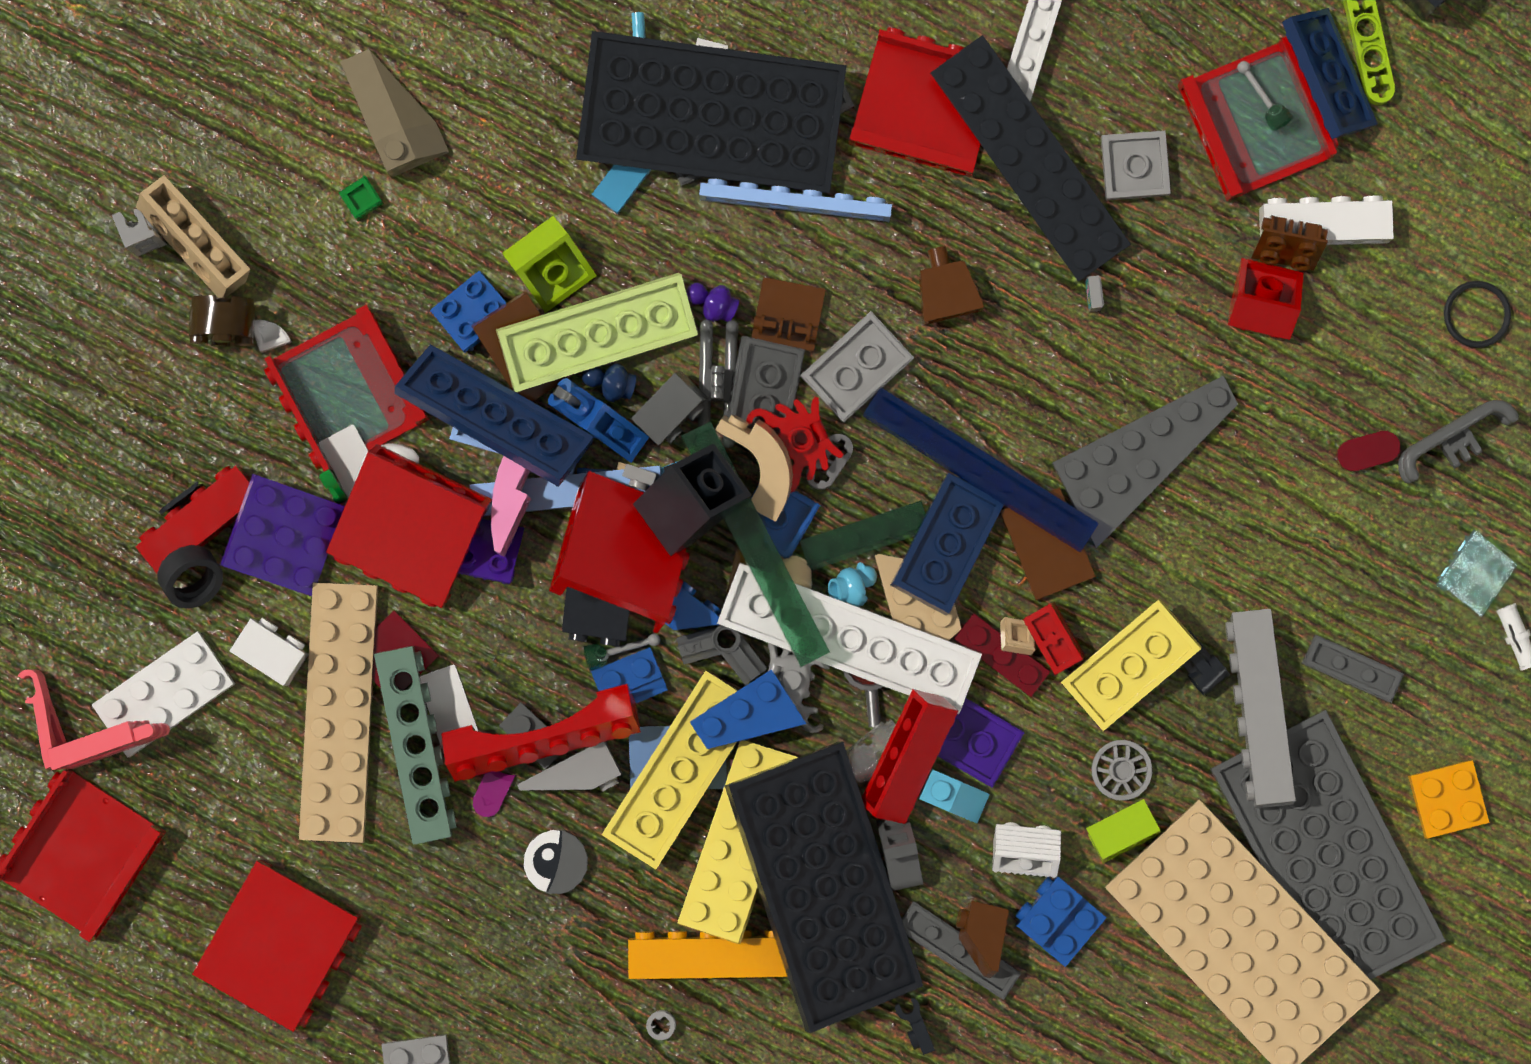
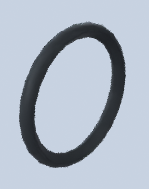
[1443,281,1511,348]

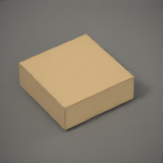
[1000,617,1035,655]

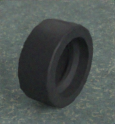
[157,545,223,609]

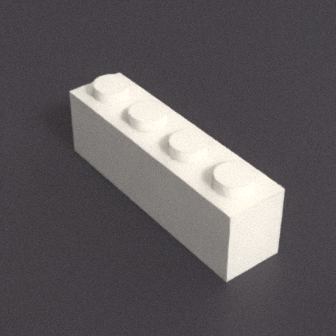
[1259,196,1394,245]

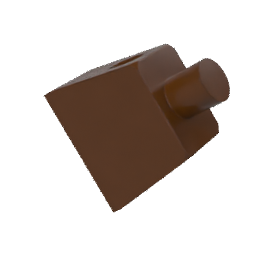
[919,246,984,326]

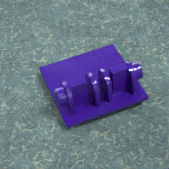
[458,519,525,584]

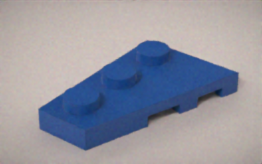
[690,669,806,749]

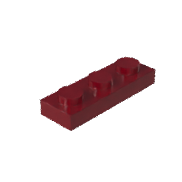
[954,613,1050,697]

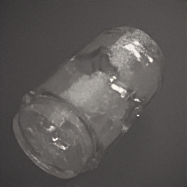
[846,719,896,784]

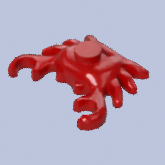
[746,396,844,493]

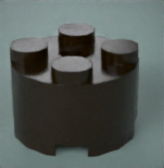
[189,295,255,347]

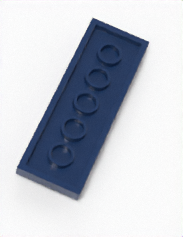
[394,344,594,487]

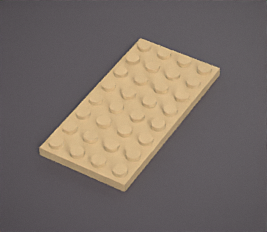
[1105,799,1380,1064]

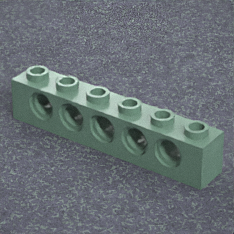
[374,645,457,845]

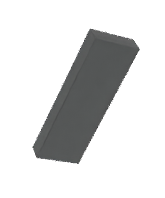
[1301,635,1404,703]

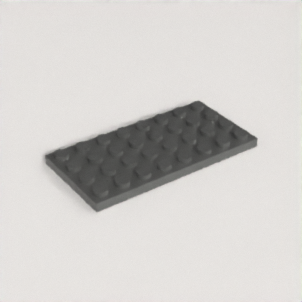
[1210,710,1446,979]

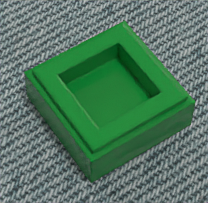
[339,176,384,221]

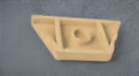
[874,554,962,641]

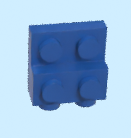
[1015,876,1107,967]

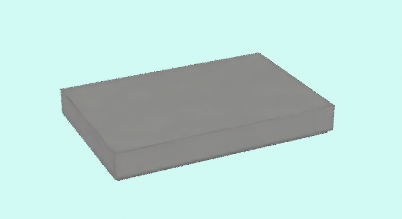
[800,311,914,423]

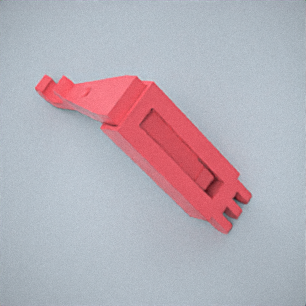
[18,669,170,770]

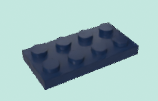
[1282,8,1378,139]
[890,473,1004,616]

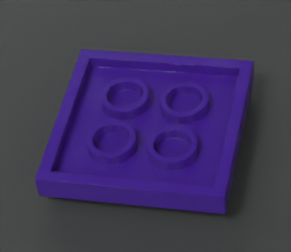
[220,474,345,596]

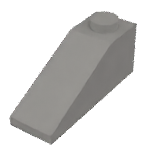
[517,742,622,792]

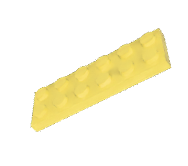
[602,671,737,869]
[677,740,797,945]

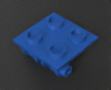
[430,271,506,353]

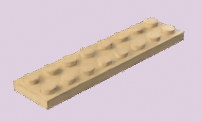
[299,583,378,843]

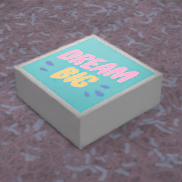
[1085,275,1104,312]

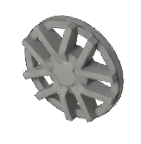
[1091,740,1152,800]

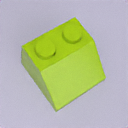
[502,216,597,313]

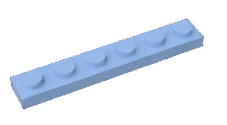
[699,179,892,222]

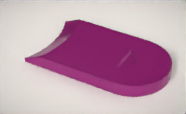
[473,771,516,817]

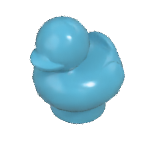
[828,562,877,607]

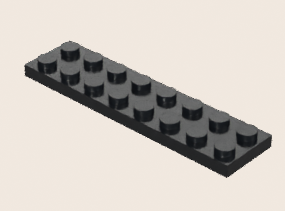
[930,35,1131,282]

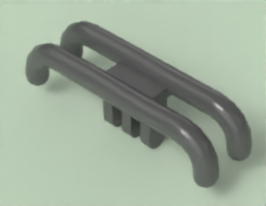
[697,319,739,448]
[1398,400,1519,484]

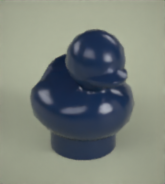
[582,364,636,402]

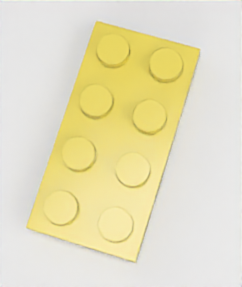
[1061,598,1202,731]

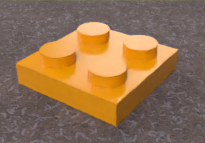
[1408,760,1490,839]

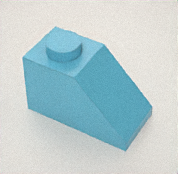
[918,769,990,823]

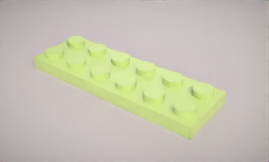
[496,273,698,392]

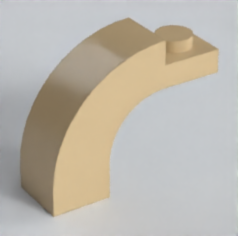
[715,414,793,522]

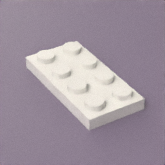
[92,631,235,758]

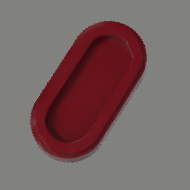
[1336,431,1400,472]

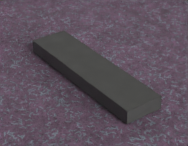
[901,901,1021,1000]

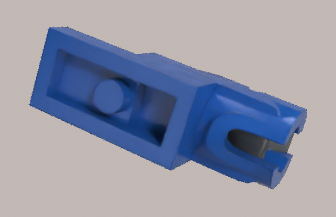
[548,378,649,463]

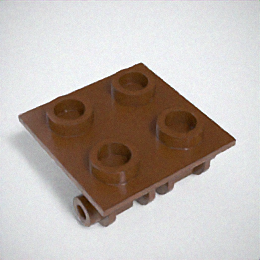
[1251,215,1328,271]
[751,277,826,352]

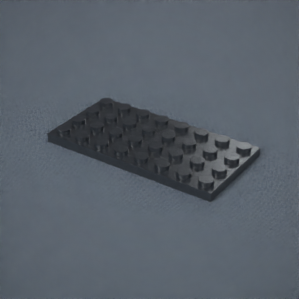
[576,31,847,193]
[724,742,923,1033]

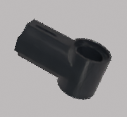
[1182,630,1231,697]

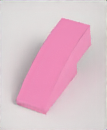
[491,456,531,557]

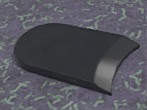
[159,482,204,516]

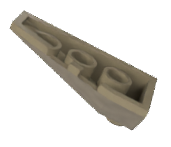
[340,49,449,178]

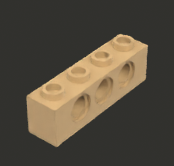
[136,175,250,298]

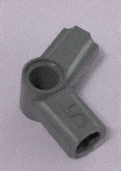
[677,625,767,685]

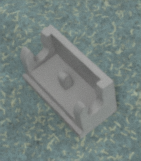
[112,209,167,257]

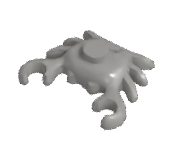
[768,643,830,733]

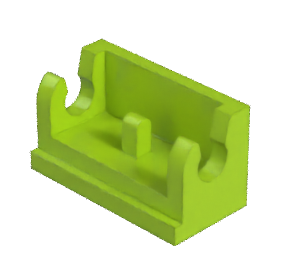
[1086,799,1160,864]

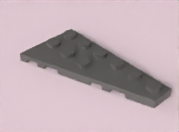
[1052,376,1238,549]

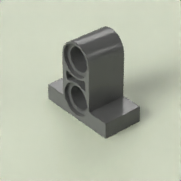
[876,818,923,891]

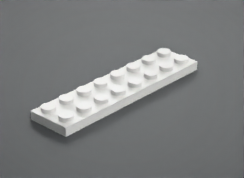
[717,562,982,714]

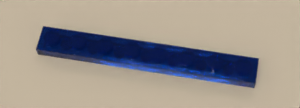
[863,388,1099,553]

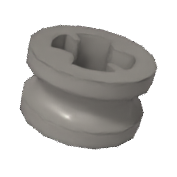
[646,1010,676,1040]

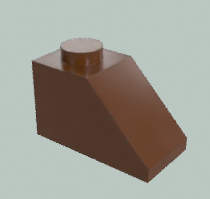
[956,901,1009,978]

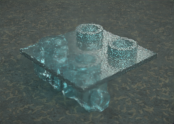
[1436,530,1517,617]

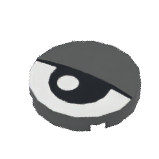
[524,830,588,894]

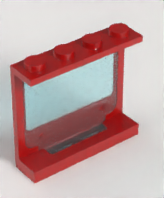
[1177,36,1338,202]
[264,304,430,472]

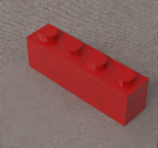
[135,465,250,573]
[862,689,958,824]

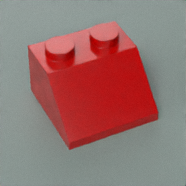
[1228,258,1304,340]

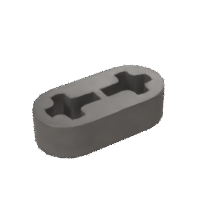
[806,434,853,490]

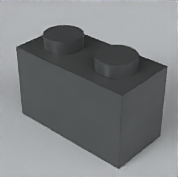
[631,371,708,446]

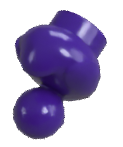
[686,283,739,322]

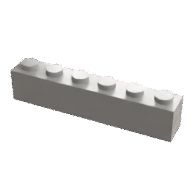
[1225,609,1296,809]

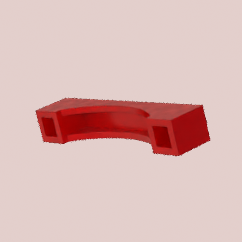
[441,684,641,781]

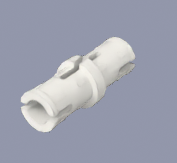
[1496,603,1531,671]

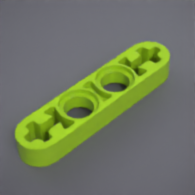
[1343,0,1395,105]

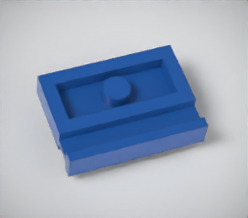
[591,647,668,703]

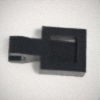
[895,997,935,1055]

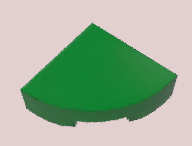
[319,469,348,504]

